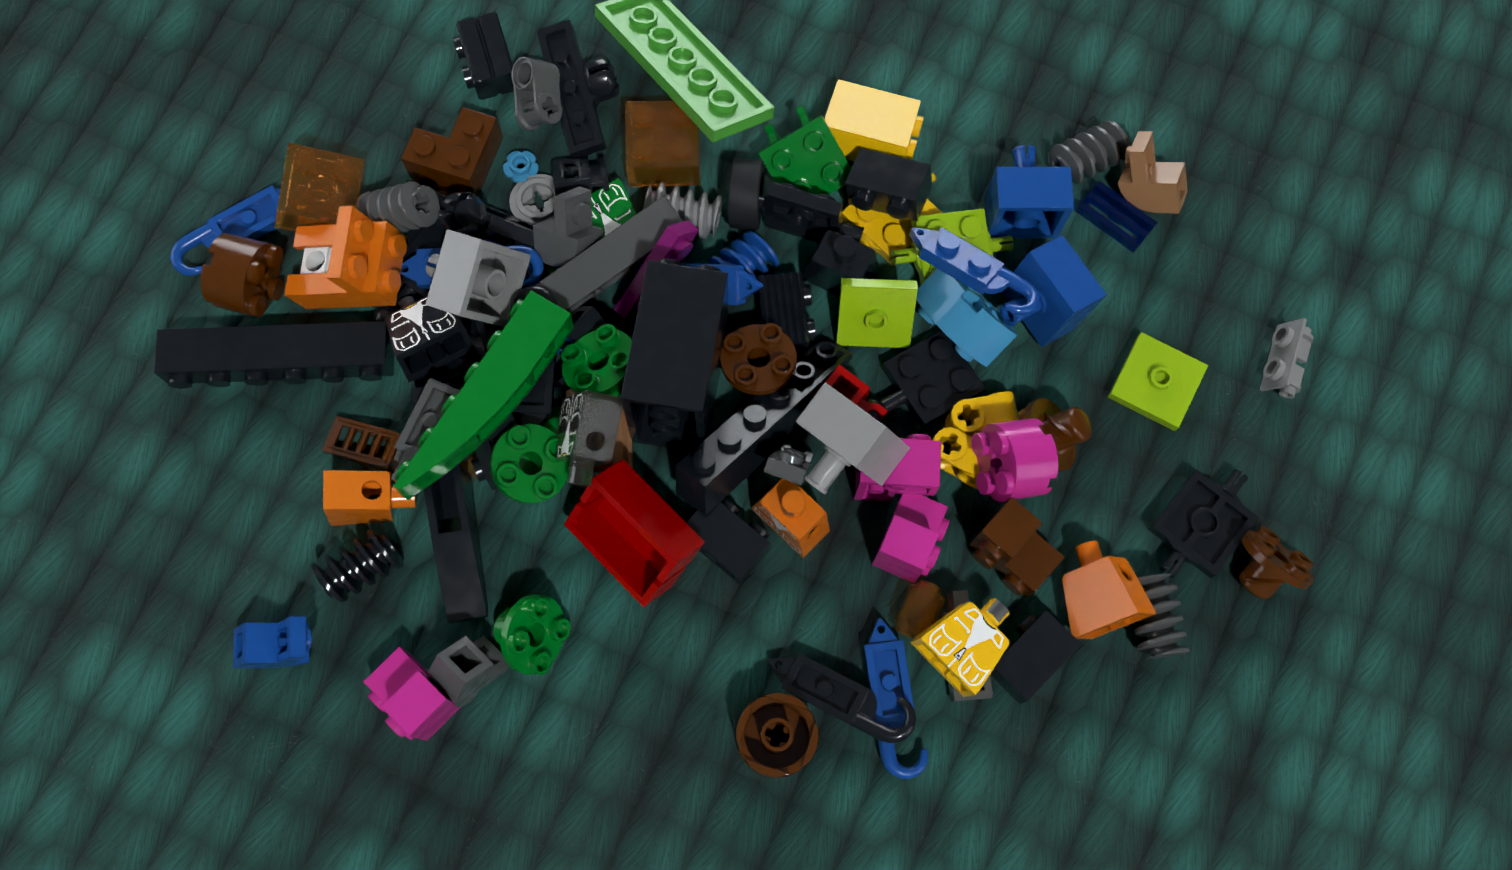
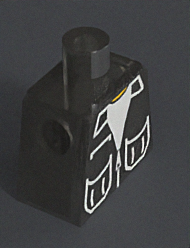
[556,390,623,487]

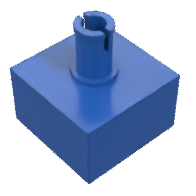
[984,145,1074,238]
[1000,235,1107,347]

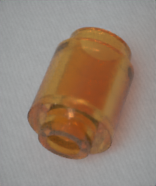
[895,580,946,639]

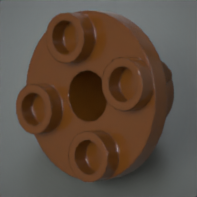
[720,323,797,395]
[1018,398,1092,473]
[1239,526,1314,599]

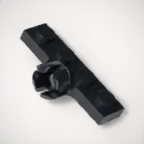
[537,20,620,158]
[406,179,535,248]

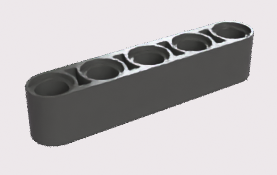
[535,197,684,313]

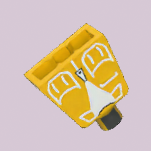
[910,598,1009,697]

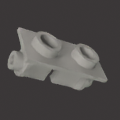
[1260,318,1314,398]

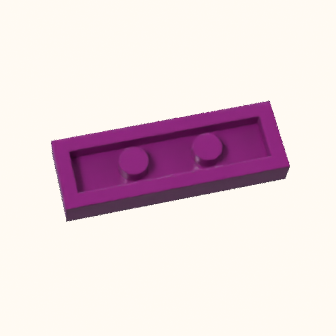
[614,220,699,319]

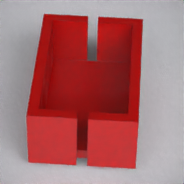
[564,459,705,607]

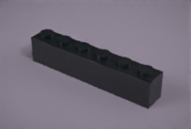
[154,321,394,389]

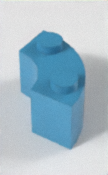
[916,268,1017,367]

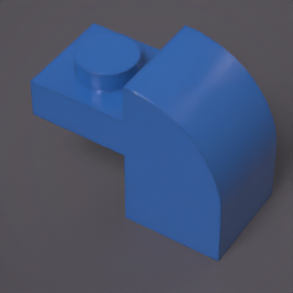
[233,616,312,668]

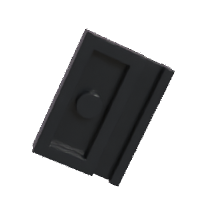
[552,154,609,196]

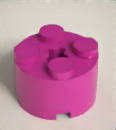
[971,418,1058,502]

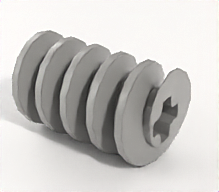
[643,182,722,239]

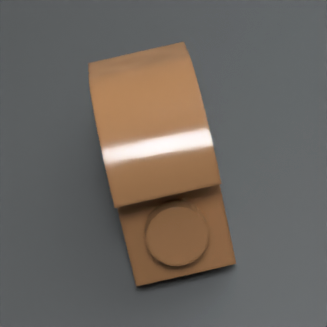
[1118,131,1188,214]

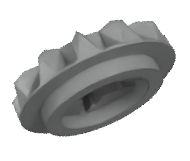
[509,174,555,224]

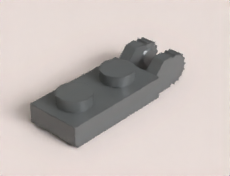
[764,443,814,486]

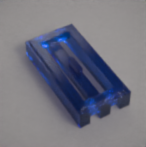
[1076,181,1158,253]

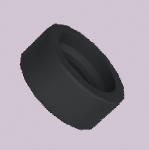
[728,158,764,230]

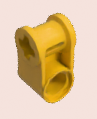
[944,391,1019,438]
[932,427,980,489]

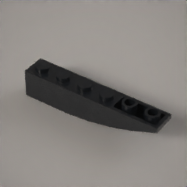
[675,336,853,515]
[411,382,489,623]

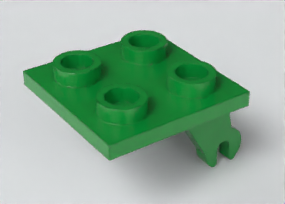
[758,104,852,195]

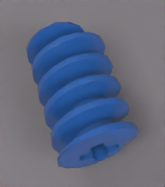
[708,231,779,279]

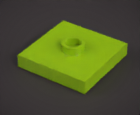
[836,278,918,348]
[1108,332,1209,431]

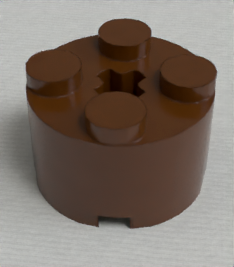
[200,233,285,317]
[736,693,818,779]

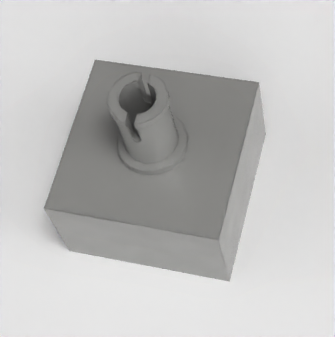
[425,229,531,327]
[796,382,910,494]

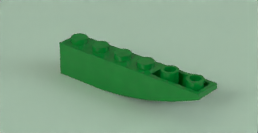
[393,290,574,500]

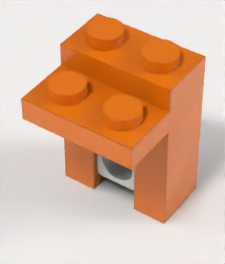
[284,206,407,309]

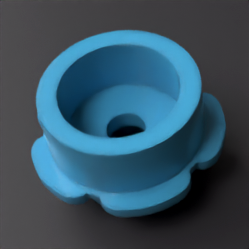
[503,151,539,184]

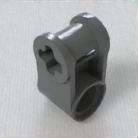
[511,57,562,131]

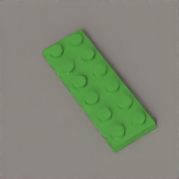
[595,0,775,142]

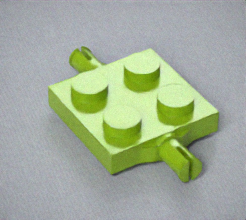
[891,208,1013,286]

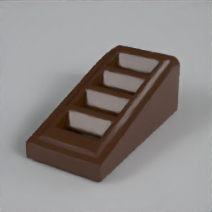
[322,416,401,475]

